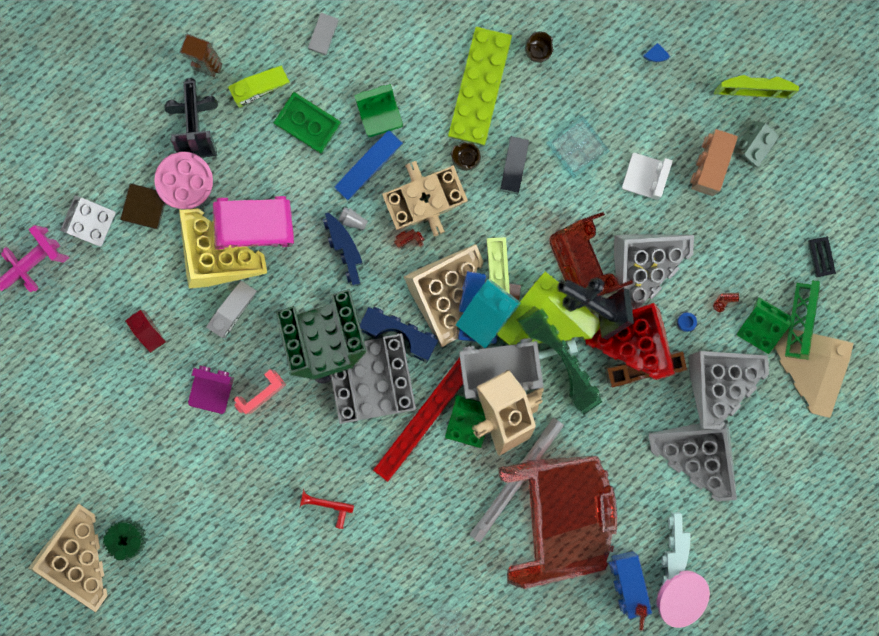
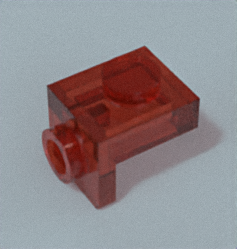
[394,229,425,249]

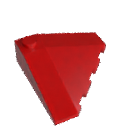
[585,303,675,380]

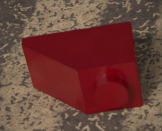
[125,310,166,353]

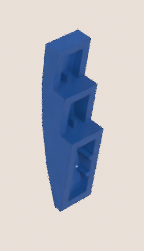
[334,130,403,200]

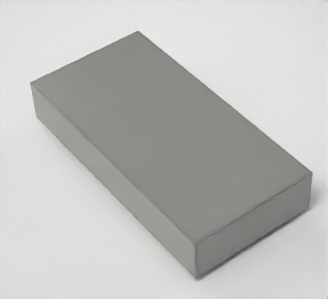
[308,13,339,55]

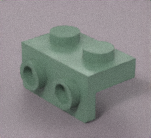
[733,121,779,167]

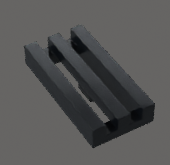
[808,236,836,278]

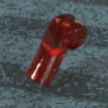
[713,293,739,313]

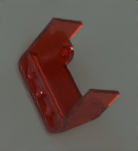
[549,212,633,296]

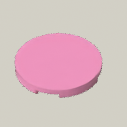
[155,152,213,209]
[656,571,710,628]

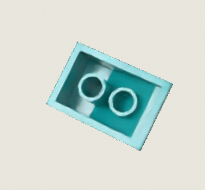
[456,279,521,349]

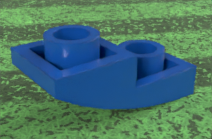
[459,271,486,312]

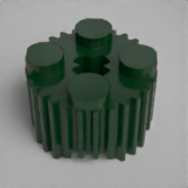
[103,520,146,561]

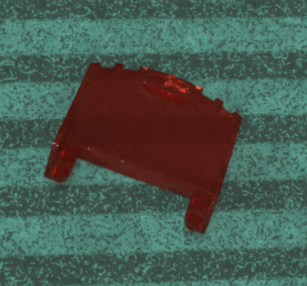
[498,455,617,589]

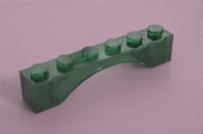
[516,306,602,415]

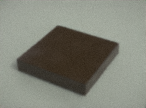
[120,183,165,230]

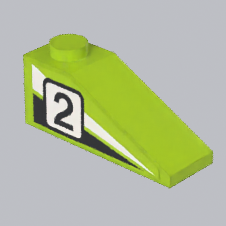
[228,66,290,108]

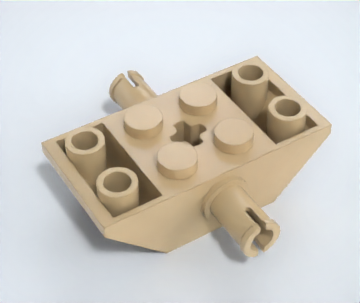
[382,161,468,236]
[473,370,543,456]

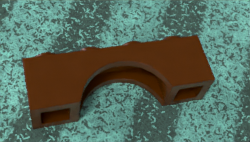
[180,34,222,78]
[604,351,687,388]

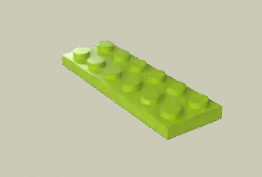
[448,26,512,146]

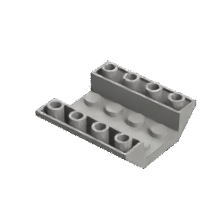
[331,334,416,424]

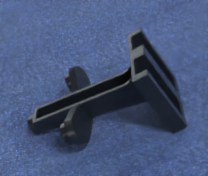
[164,78,218,158]
[557,277,634,340]

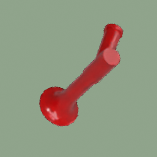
[299,489,354,529]

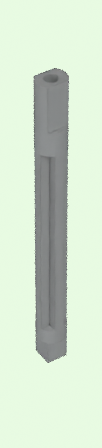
[469,417,564,542]

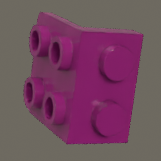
[188,365,234,414]

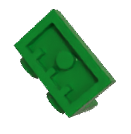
[737,297,791,354]
[445,395,486,448]

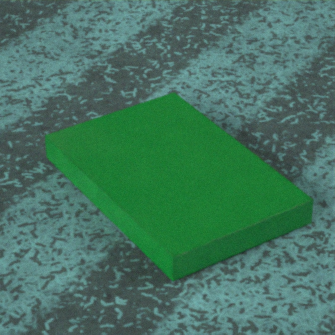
[273,92,342,154]

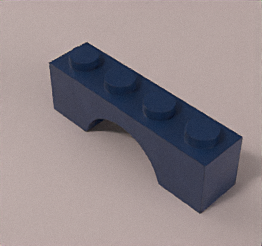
[360,307,438,363]

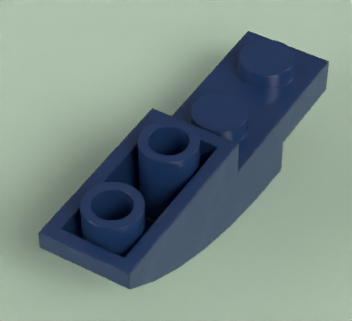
[323,212,363,286]

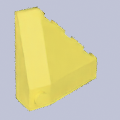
[179,208,267,288]

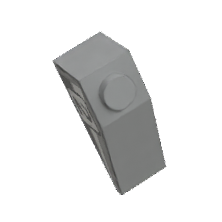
[206,281,257,339]

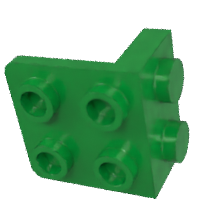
[354,84,403,137]

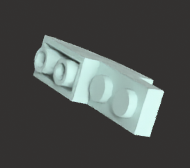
[662,512,690,584]

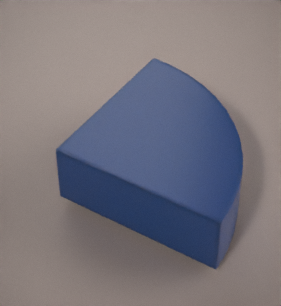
[643,43,671,62]

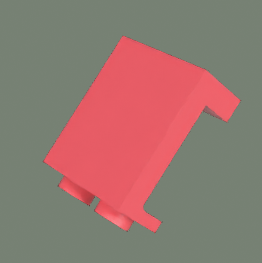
[234,370,286,414]

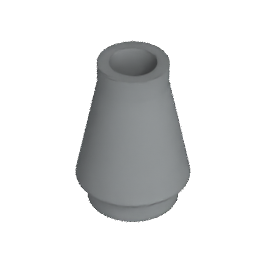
[338,207,368,231]

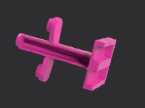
[0,225,69,292]

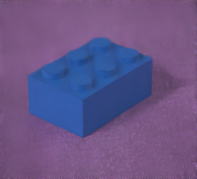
[609,551,652,619]

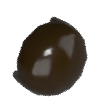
[525,31,554,63]
[451,142,481,171]

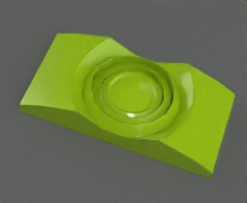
[714,75,799,99]

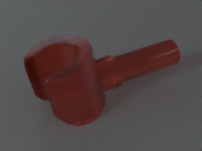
[635,603,648,631]

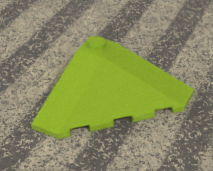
[497,271,600,345]

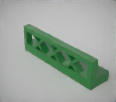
[785,280,820,360]

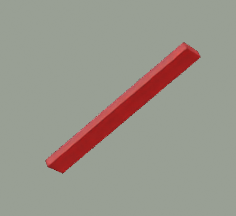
[373,357,463,482]

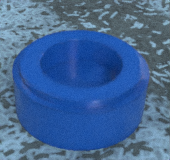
[677,313,697,332]

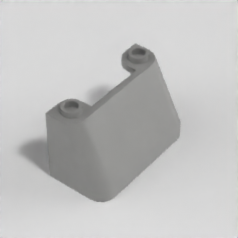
[459,338,544,399]

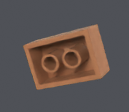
[690,129,738,196]

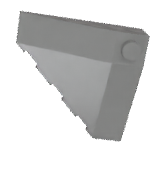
[614,234,694,310]
[689,351,769,430]
[649,420,737,501]

